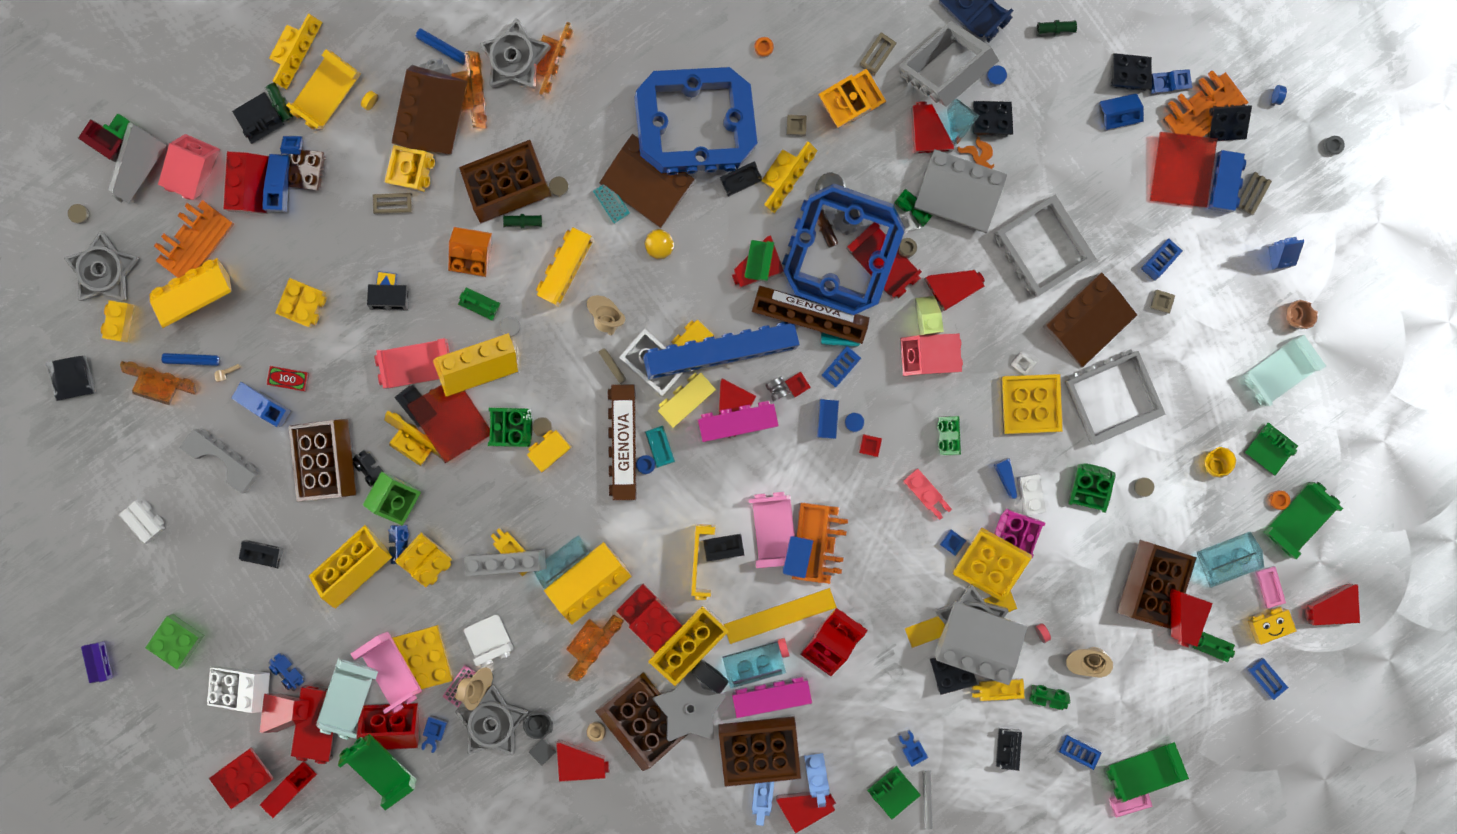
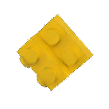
[385,145,435,192]
[275,278,327,328]
[395,533,452,587]

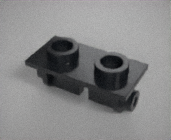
[353,450,383,487]

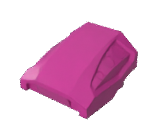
[994,509,1046,558]

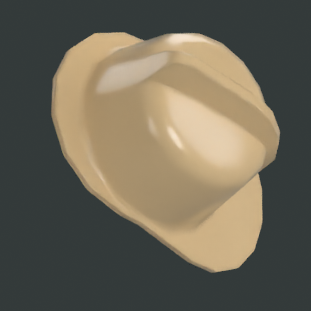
[587,295,625,336]
[1066,647,1113,678]
[455,667,493,710]

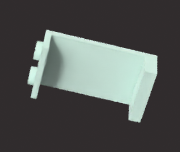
[1243,335,1326,406]
[316,658,378,740]

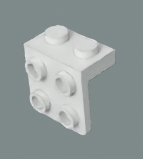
[464,614,513,667]

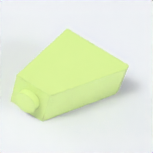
[915,296,944,335]

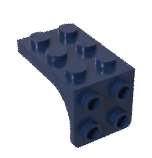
[939,0,1014,43]

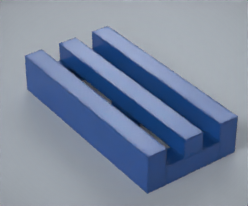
[1248,658,1289,700]

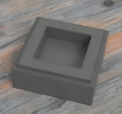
[529,739,556,766]

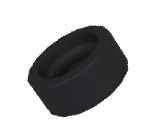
[692,660,729,694]

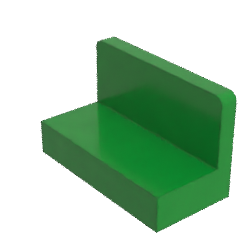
[745,240,774,282]

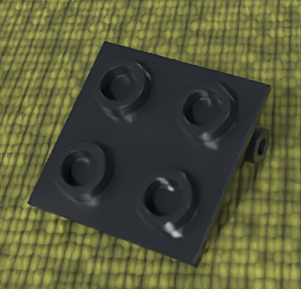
[1111,53,1152,91]
[232,92,284,144]
[973,101,1013,137]
[1209,104,1252,141]
[930,657,978,695]

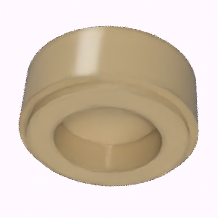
[587,722,606,742]

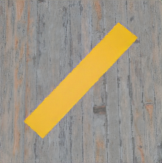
[724,588,837,644]
[905,591,1017,648]

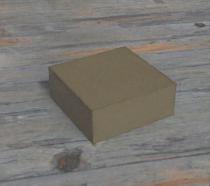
[786,115,807,136]
[1150,290,1175,314]

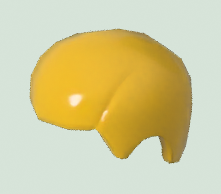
[644,229,674,259]
[1204,447,1236,478]

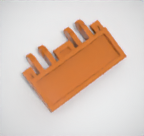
[1164,71,1249,149]
[154,200,234,278]
[792,503,848,584]

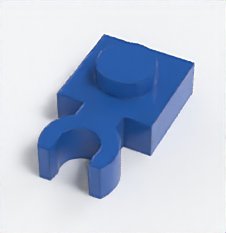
[421,716,447,753]
[898,730,928,767]

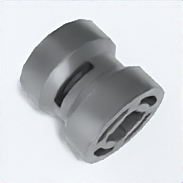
[765,376,790,402]

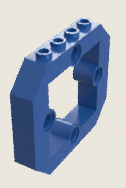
[634,67,758,175]
[782,184,905,315]

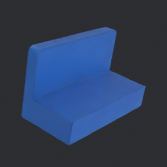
[1100,93,1144,130]
[817,399,839,439]
[782,536,813,578]

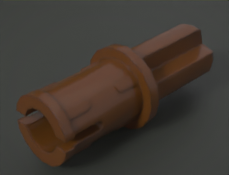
[817,209,838,248]

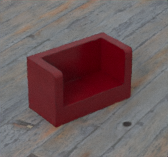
[78,119,123,162]

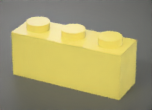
[658,372,716,428]

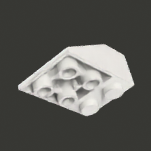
[207,667,270,713]

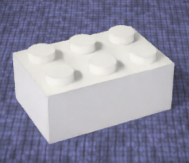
[619,329,683,396]

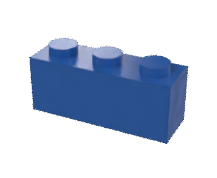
[1208,150,1246,213]

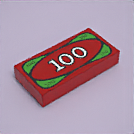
[267,366,309,391]

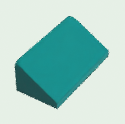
[820,332,860,347]

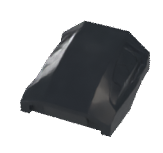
[45,356,95,401]

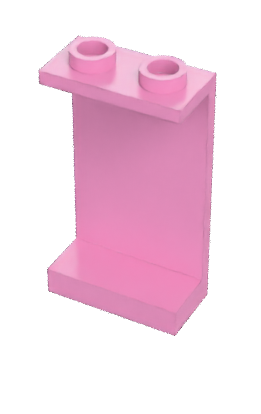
[749,492,795,568]
[351,632,422,713]

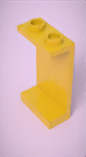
[286,49,361,130]
[691,524,715,600]

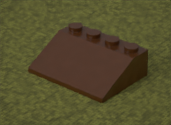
[391,65,468,154]
[599,134,695,228]
[459,140,552,224]
[1042,272,1137,368]
[288,419,356,502]
[1117,540,1197,629]
[595,672,688,771]
[718,716,801,787]

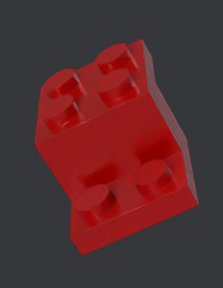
[616,584,683,654]
[800,608,868,676]
[209,747,274,809]

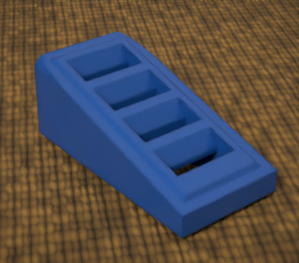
[1141,238,1183,281]
[822,346,861,387]
[994,458,1017,499]
[1059,735,1103,770]

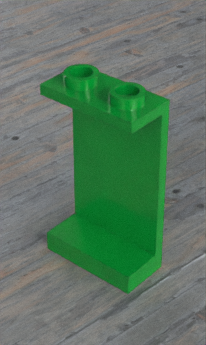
[1263,482,1343,559]
[338,734,416,811]
[1106,742,1189,803]

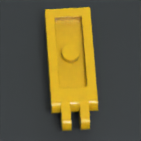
[491,528,527,577]
[972,678,1025,701]

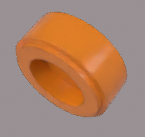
[754,37,774,57]
[1269,490,1290,510]

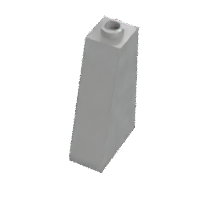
[108,122,167,203]

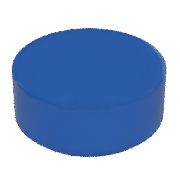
[987,65,1007,86]
[1271,85,1287,105]
[845,413,864,432]
[636,455,655,474]

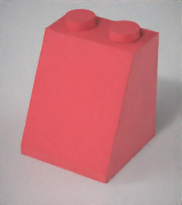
[158,134,220,200]
[900,333,963,376]

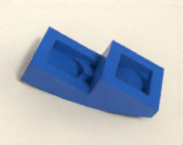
[1151,69,1192,94]

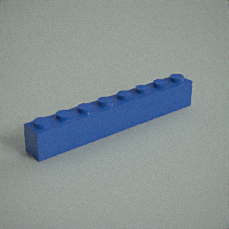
[643,322,800,380]

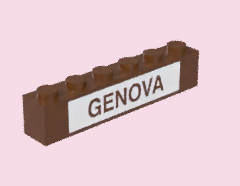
[752,285,870,344]
[608,384,637,500]

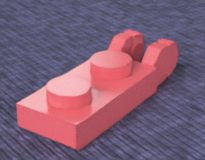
[903,468,952,520]

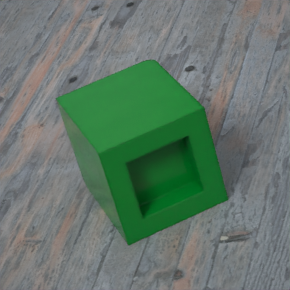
[103,114,137,140]

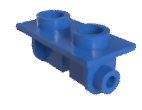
[388,525,409,565]
[268,653,305,692]

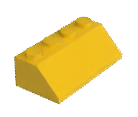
[536,227,594,307]
[149,258,231,328]
[433,333,518,397]
[309,525,392,609]
[544,542,632,625]
[648,606,729,686]

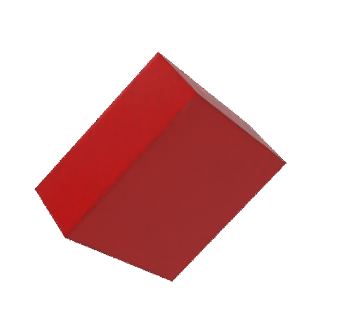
[785,372,811,398]
[859,434,882,457]

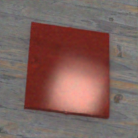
[1150,132,1218,207]
[407,384,490,463]

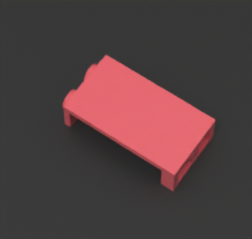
[374,338,450,389]

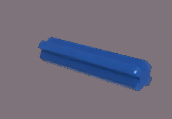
[415,28,468,65]
[161,353,220,366]

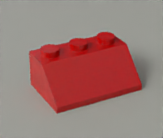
[223,151,269,214]
[357,703,419,749]

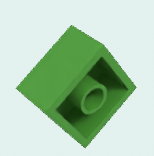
[363,471,421,526]
[145,614,205,669]

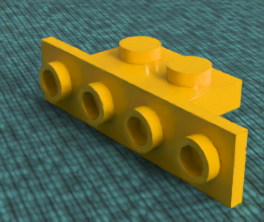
[269,13,323,90]
[761,141,818,214]
[384,411,452,466]

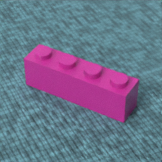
[698,401,779,442]
[732,676,812,718]

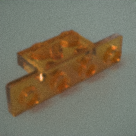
[536,22,574,97]
[451,51,487,129]
[120,361,196,405]
[566,615,624,681]

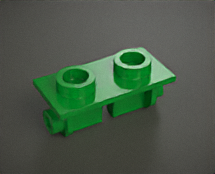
[894,189,933,227]
[458,287,501,321]
[1192,632,1235,662]
[1029,685,1071,710]

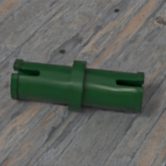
[1037,20,1077,35]
[265,83,293,122]
[503,214,542,229]

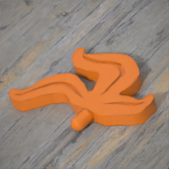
[957,137,994,169]

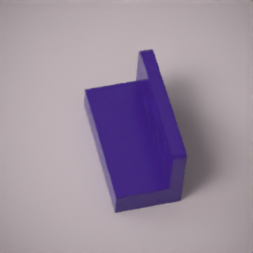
[81,641,113,683]

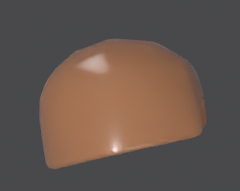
[1286,300,1318,329]

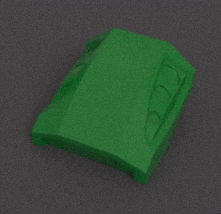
[488,408,532,447]
[1068,463,1116,513]

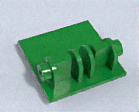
[937,416,961,455]
[1245,423,1298,476]
[867,766,921,820]

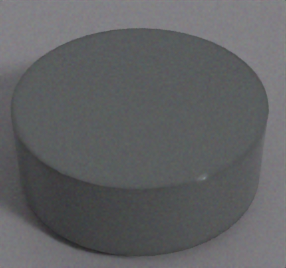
[1324,135,1345,155]

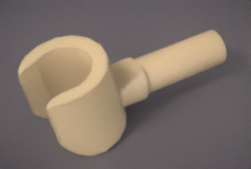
[214,364,240,382]

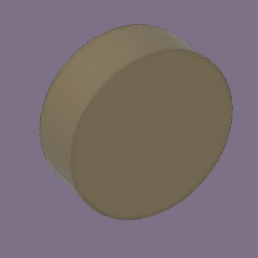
[549,176,569,196]
[68,204,89,224]
[897,238,917,258]
[533,417,552,436]
[1134,477,1154,497]

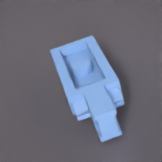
[804,753,829,808]
[752,782,774,826]

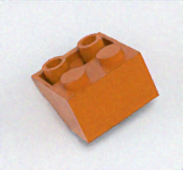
[448,227,492,277]

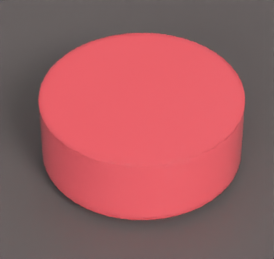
[1035,623,1051,643]
[778,638,790,658]

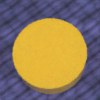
[361,91,378,111]

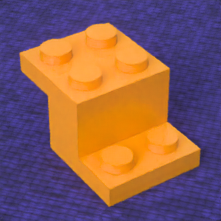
[818,69,886,128]

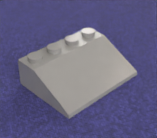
[914,149,1007,233]
[934,601,1027,685]

